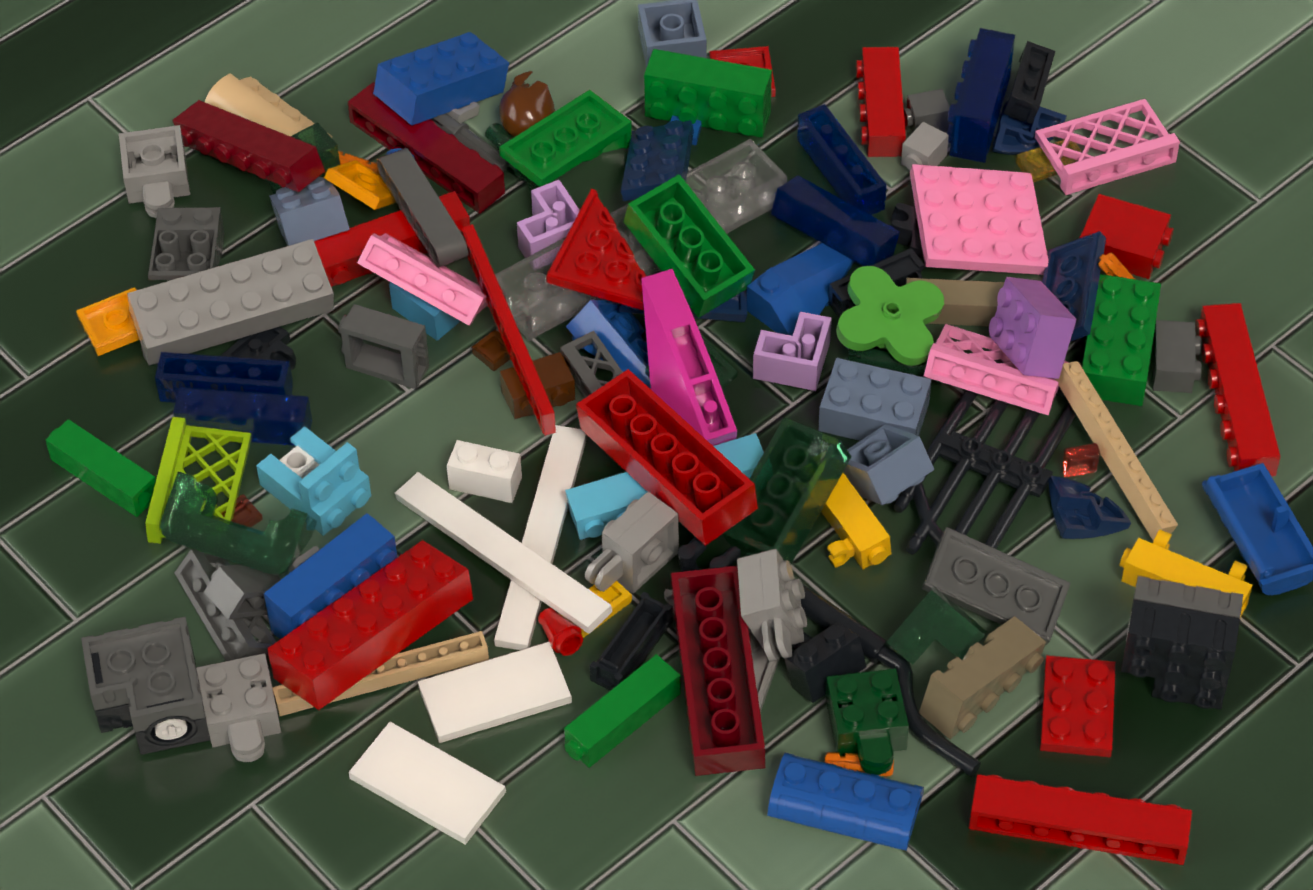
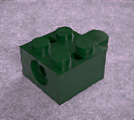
[826,668,909,775]

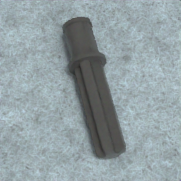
[434,113,509,172]

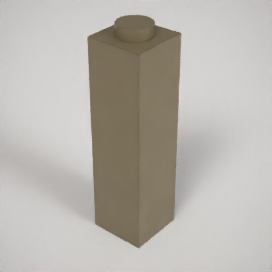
[906,278,1004,327]

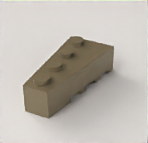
[919,616,1046,739]

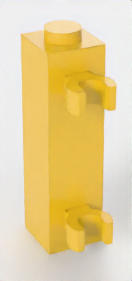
[786,451,892,569]
[1119,529,1252,618]

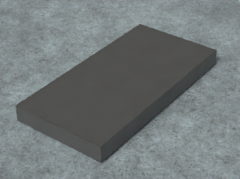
[922,527,1071,645]

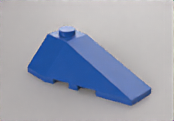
[747,238,856,336]
[566,300,651,389]

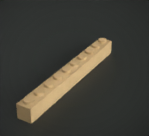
[1055,361,1178,540]
[272,631,489,716]

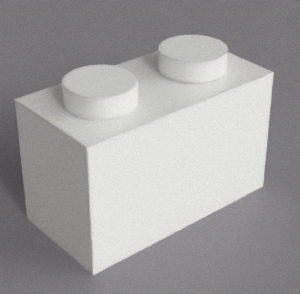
[447,440,522,503]

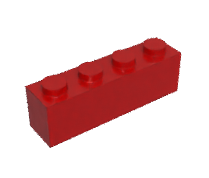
[856,47,906,157]

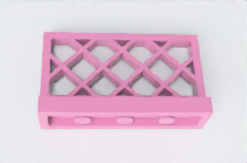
[1035,99,1180,195]
[357,233,488,326]
[924,324,1068,415]

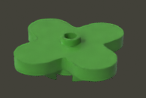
[836,266,944,366]

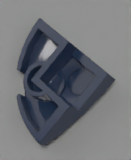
[992,101,1067,155]
[1049,476,1131,539]

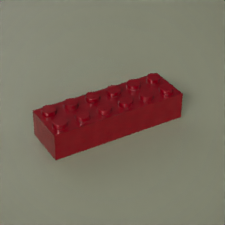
[671,566,766,776]

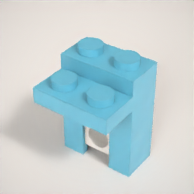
[256,427,371,536]

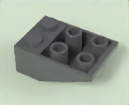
[148,207,225,280]

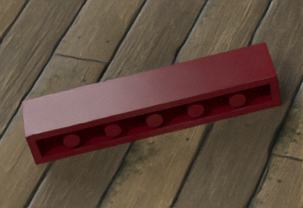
[347,82,505,214]
[172,100,325,192]

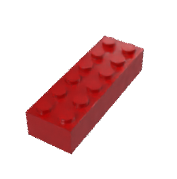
[576,369,758,546]
[267,540,473,710]

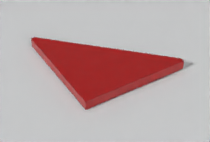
[546,188,647,310]

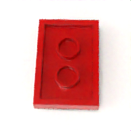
[1040,655,1116,757]

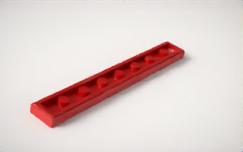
[462,224,556,436]

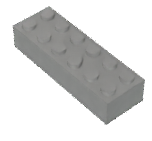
[127,239,334,365]

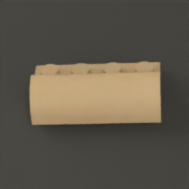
[205,73,332,151]

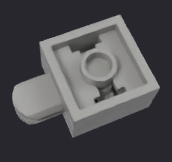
[119,125,190,218]
[584,492,679,594]
[737,549,807,662]
[196,653,281,762]

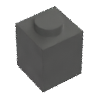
[904,89,951,133]

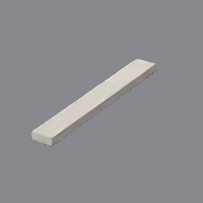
[494,425,587,650]
[395,472,612,634]

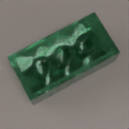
[722,417,852,565]

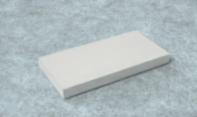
[418,642,572,743]
[349,722,506,845]

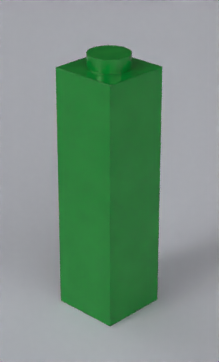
[45,419,156,517]
[564,654,681,768]

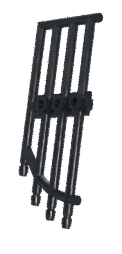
[894,359,1076,555]

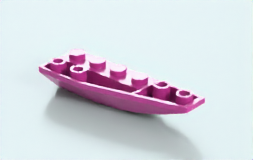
[641,269,737,446]

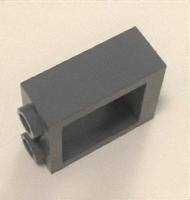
[339,304,429,390]

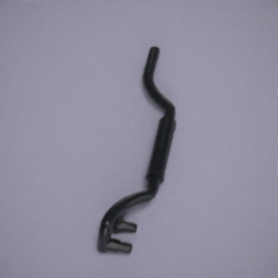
[678,537,981,777]

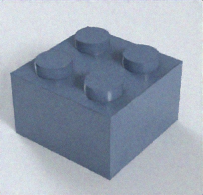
[638,0,707,68]
[269,177,350,246]
[834,424,935,505]

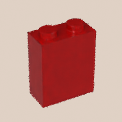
[1080,194,1174,279]

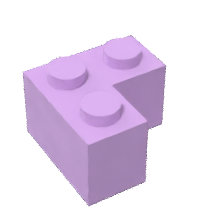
[517,180,580,268]
[753,312,831,391]

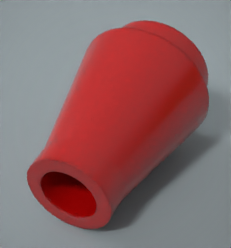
[538,608,583,656]

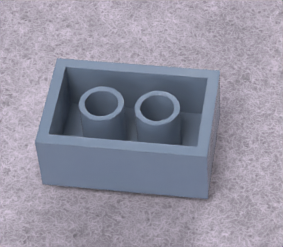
[818,358,931,441]

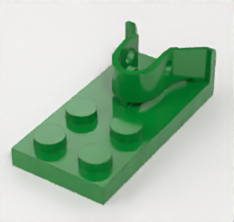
[499,90,632,187]

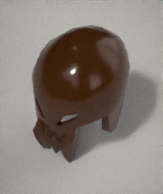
[499,71,555,137]

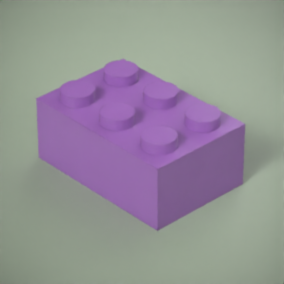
[989,277,1077,379]

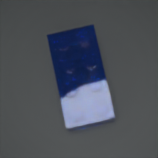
[947,28,1016,163]

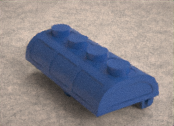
[1202,463,1313,595]
[767,752,924,851]

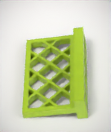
[145,417,252,545]

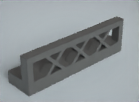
[560,331,623,398]
[174,549,276,661]

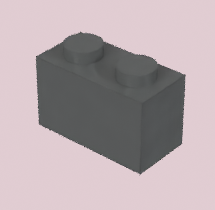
[1152,320,1201,393]
[204,562,281,619]

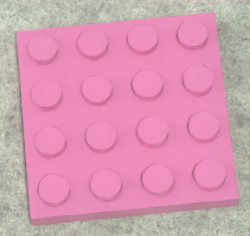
[909,164,1048,275]

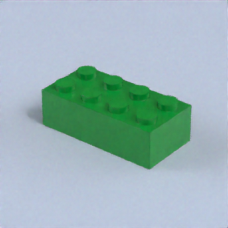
[644,49,772,138]
[623,174,755,318]
[1082,274,1162,406]

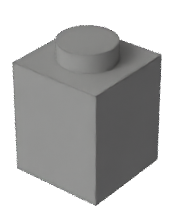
[901,122,949,170]

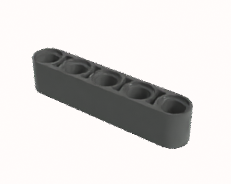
[377,148,468,268]

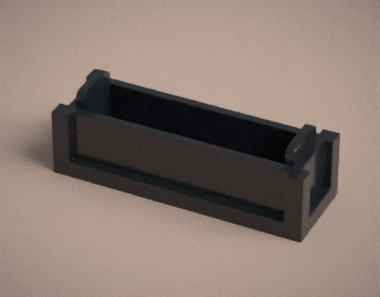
[1004,41,1055,124]
[829,248,925,318]
[590,591,673,691]

